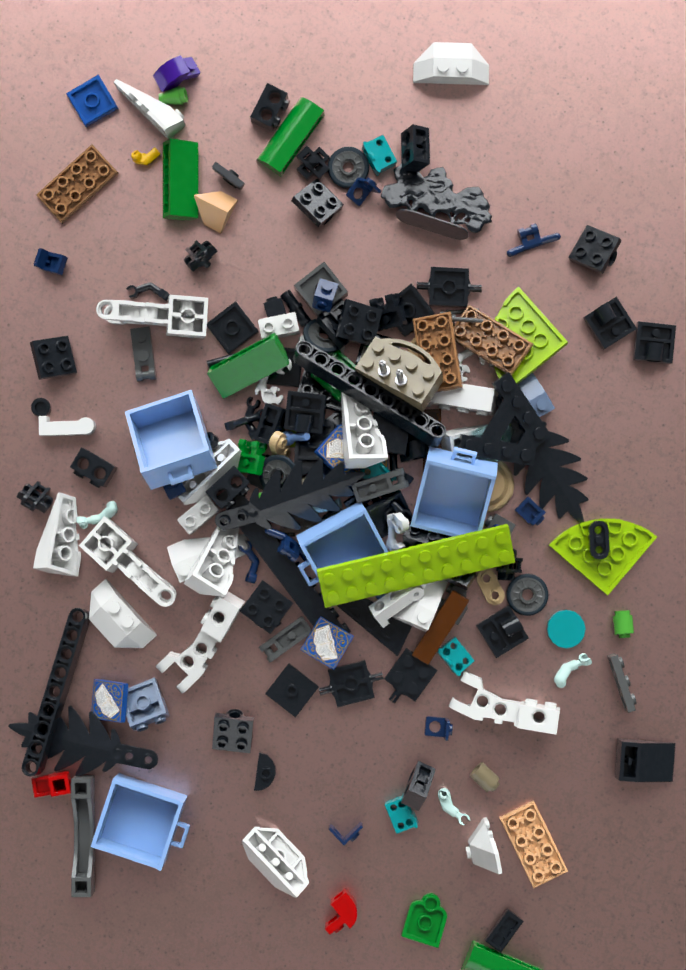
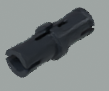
[280,289,311,327]

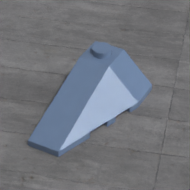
[514,373,555,420]

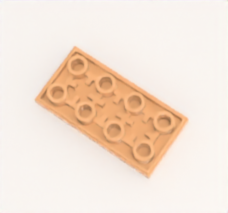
[499,800,568,888]

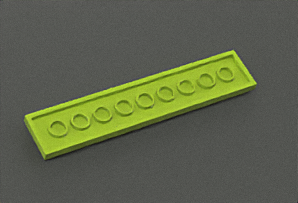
[316,524,515,608]

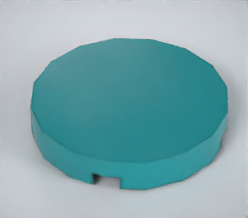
[547,610,586,648]

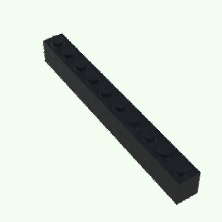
[217,483,352,633]

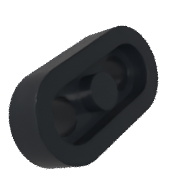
[588,521,610,559]

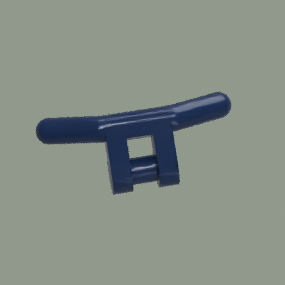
[507,223,561,257]
[265,528,308,562]

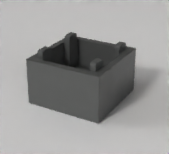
[294,262,348,318]

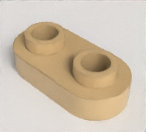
[269,431,291,458]
[476,569,505,605]

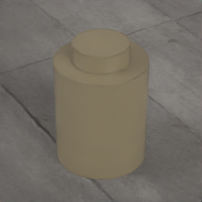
[469,762,500,792]

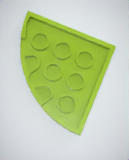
[494,287,568,385]
[548,518,657,595]

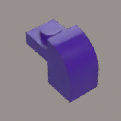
[153,55,201,92]

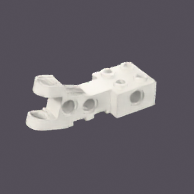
[96,295,208,339]
[79,516,177,607]
[155,591,245,694]
[449,671,560,735]

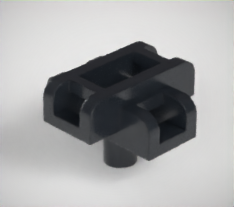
[297,146,330,181]
[184,240,218,272]
[17,481,53,513]
[496,549,523,581]

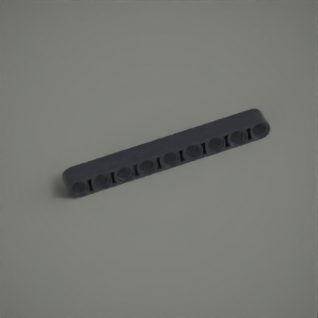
[293,341,446,447]
[22,608,90,777]

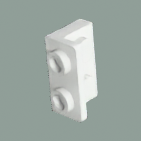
[258,312,300,339]
[178,496,220,535]

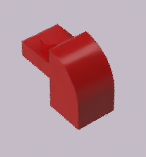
[31,771,71,798]
[325,888,357,935]

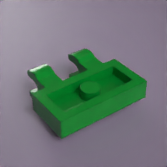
[237,439,267,476]

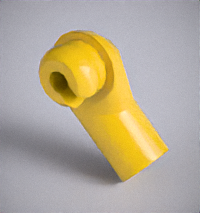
[131,147,160,165]

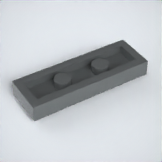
[607,653,637,713]

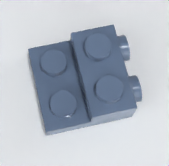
[126,677,170,732]

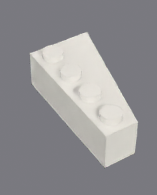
[427,384,499,416]

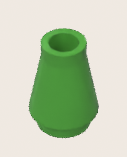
[159,86,188,105]

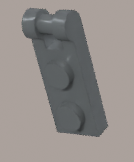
[130,326,156,382]
[351,467,409,503]
[259,616,312,663]

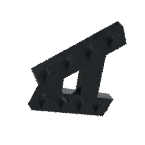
[458,372,552,466]

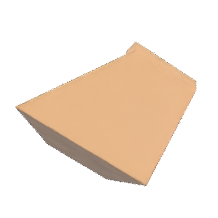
[194,191,238,234]

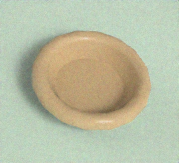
[484,459,515,513]

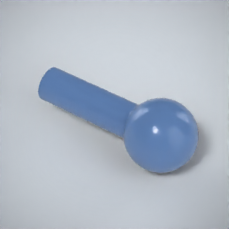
[282,430,310,446]

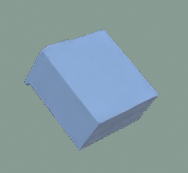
[125,390,217,490]
[410,447,498,537]
[296,502,389,586]
[91,773,190,871]

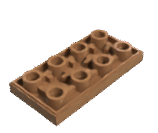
[36,144,118,224]
[454,304,533,376]
[413,312,463,393]

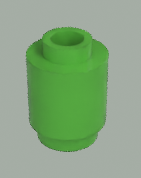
[613,610,634,638]

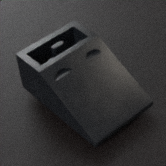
[615,738,676,782]

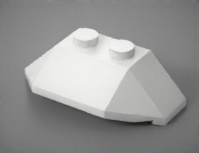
[413,42,489,85]
[178,439,242,505]
[89,579,157,648]
[242,827,309,898]

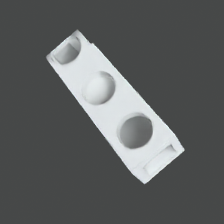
[39,416,96,436]
[368,585,424,628]

